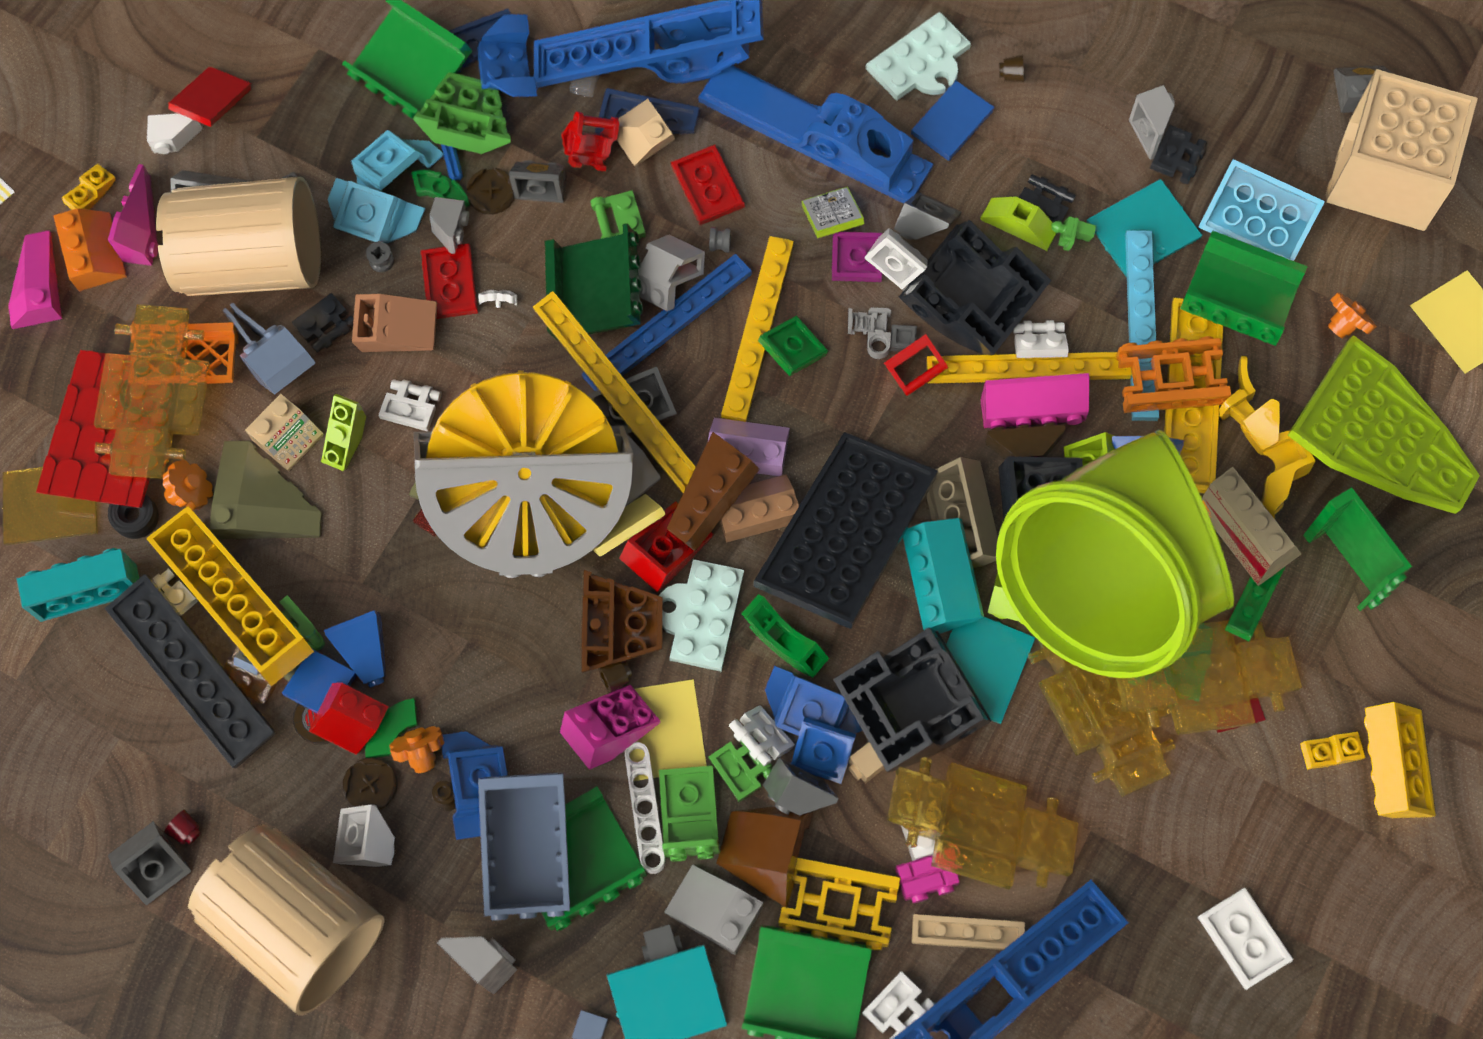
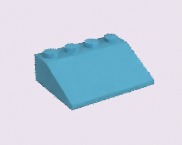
[1199,159,1325,261]

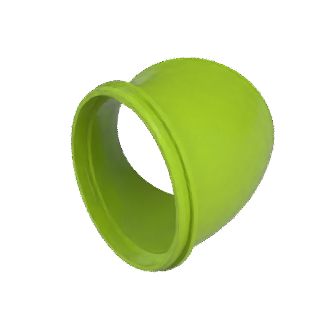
[996,430,1234,678]

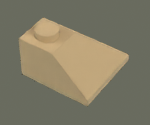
[617,99,675,167]

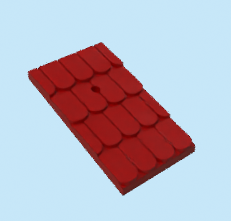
[36,350,182,508]

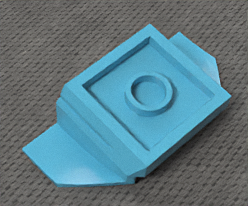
[352,130,444,192]
[328,178,425,244]

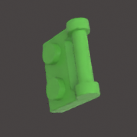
[590,190,646,239]
[279,595,325,651]

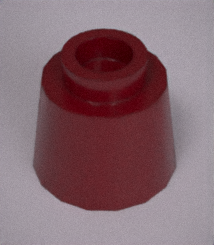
[164,810,201,845]

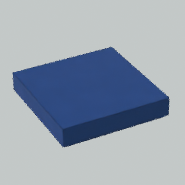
[282,650,357,713]
[791,718,856,784]

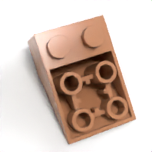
[352,294,437,352]

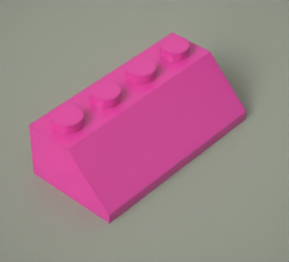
[981,373,1089,429]

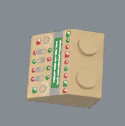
[245,394,324,471]

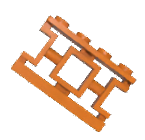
[1116,336,1231,413]

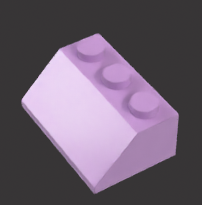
[708,418,790,476]

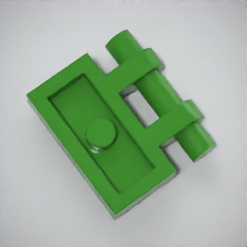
[709,741,773,802]

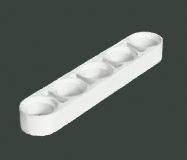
[625,742,665,874]

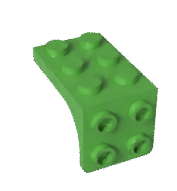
[659,766,719,862]

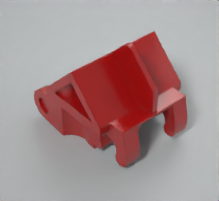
[561,112,619,171]

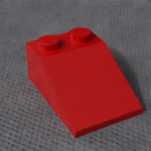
[619,501,714,592]

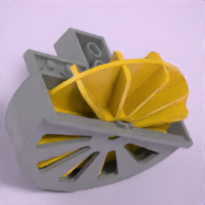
[414,370,633,578]

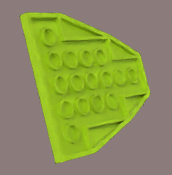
[1288,335,1480,514]

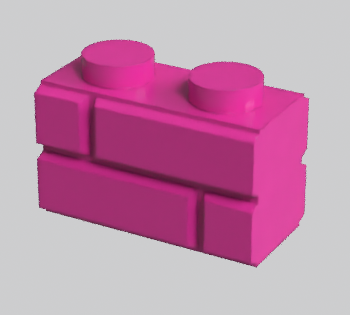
[895,850,959,903]

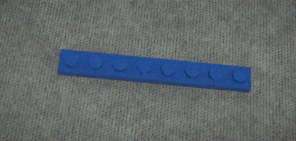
[582,254,752,391]

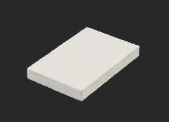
[1198,888,1293,990]

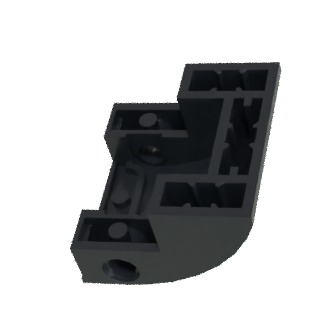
[898,220,1052,356]
[834,627,992,772]

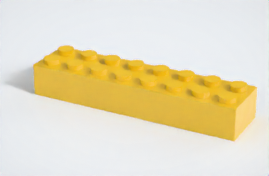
[146,506,314,686]

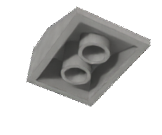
[664,865,763,955]

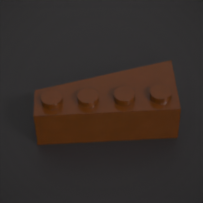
[667,432,760,551]

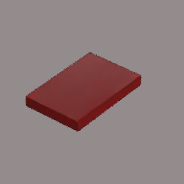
[168,66,251,127]
[671,145,745,226]
[421,243,478,319]

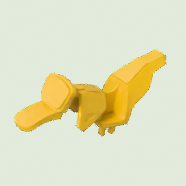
[1219,356,1315,519]

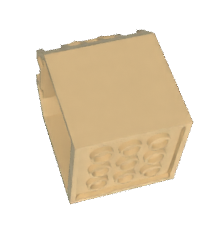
[1326,69,1478,231]

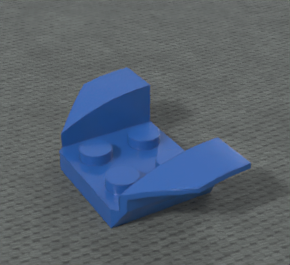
[477,14,537,97]
[765,666,863,736]
[441,731,507,840]

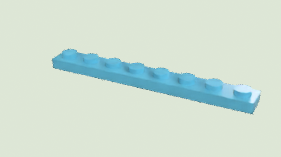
[1125,230,1159,421]

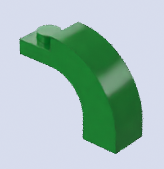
[741,594,829,678]

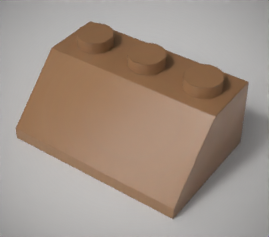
[720,474,799,543]

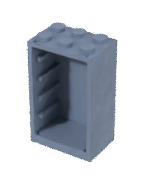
[478,772,570,920]

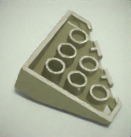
[210,441,322,539]

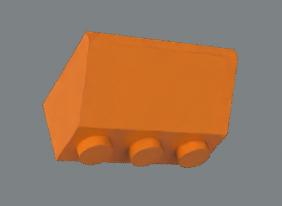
[53,208,127,291]

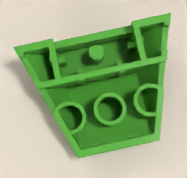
[413,72,511,154]

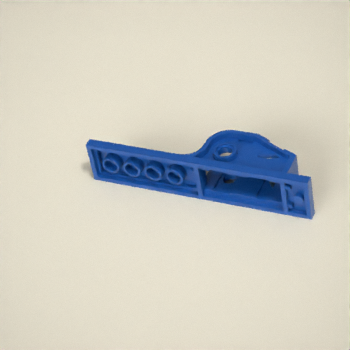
[534,0,764,88]
[698,65,933,204]
[892,880,1129,1039]

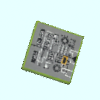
[801,187,864,239]

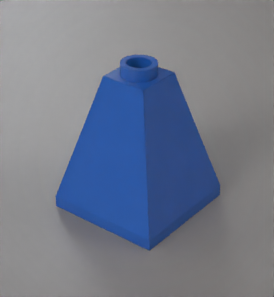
[324,610,386,688]

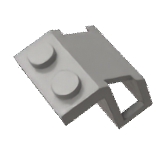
[638,235,705,311]

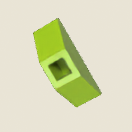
[980,197,1056,251]
[321,394,366,471]

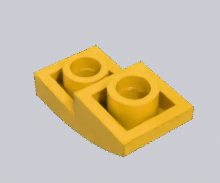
[62,164,116,210]
[1300,732,1365,770]

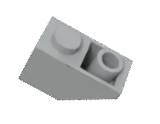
[430,197,469,254]

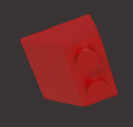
[309,683,388,755]

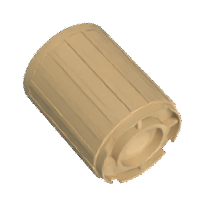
[156,177,321,296]
[188,825,384,1015]

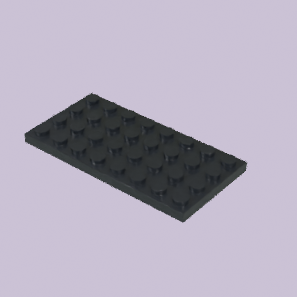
[753,432,938,629]

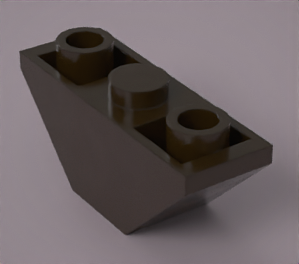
[985,422,1065,459]

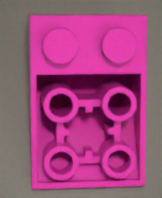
[560,685,660,770]

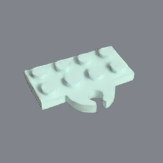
[866,12,971,101]
[659,559,744,671]

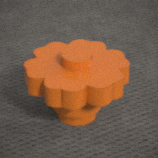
[1328,292,1377,339]
[163,460,213,511]
[389,726,444,773]

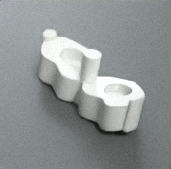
[479,290,517,308]

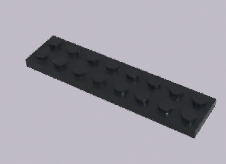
[105,574,277,768]

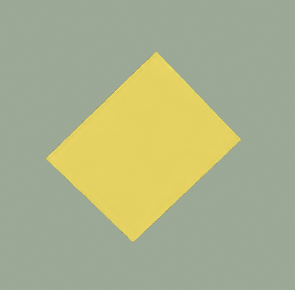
[1410,270,1483,373]
[630,679,707,781]

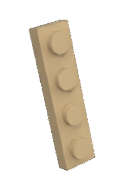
[912,914,1025,950]

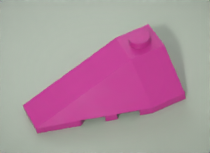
[108,164,158,266]
[9,230,62,329]

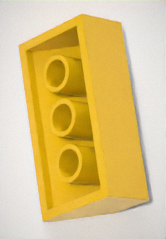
[1364,702,1436,818]

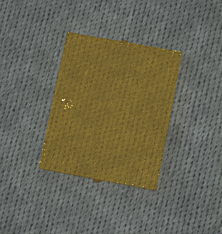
[2,467,98,545]

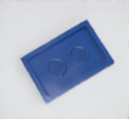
[911,81,994,161]

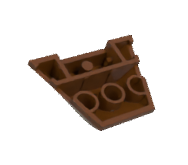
[581,570,663,673]
[716,806,813,908]

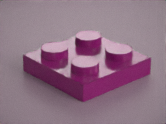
[832,232,883,282]

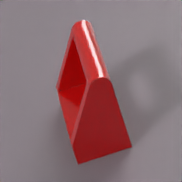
[884,334,949,396]

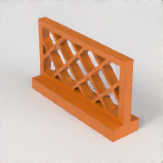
[130,322,239,386]

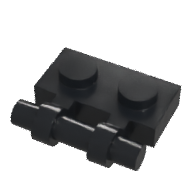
[1150,125,1207,184]
[1019,174,1076,222]
[292,293,354,353]

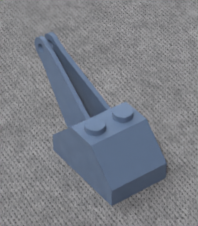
[223,303,315,395]

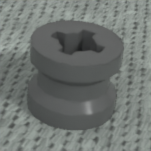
[709,227,731,253]
[366,242,394,272]

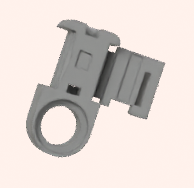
[848,308,891,359]

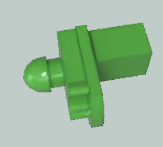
[1051,217,1096,251]

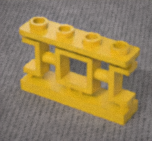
[779,858,900,950]

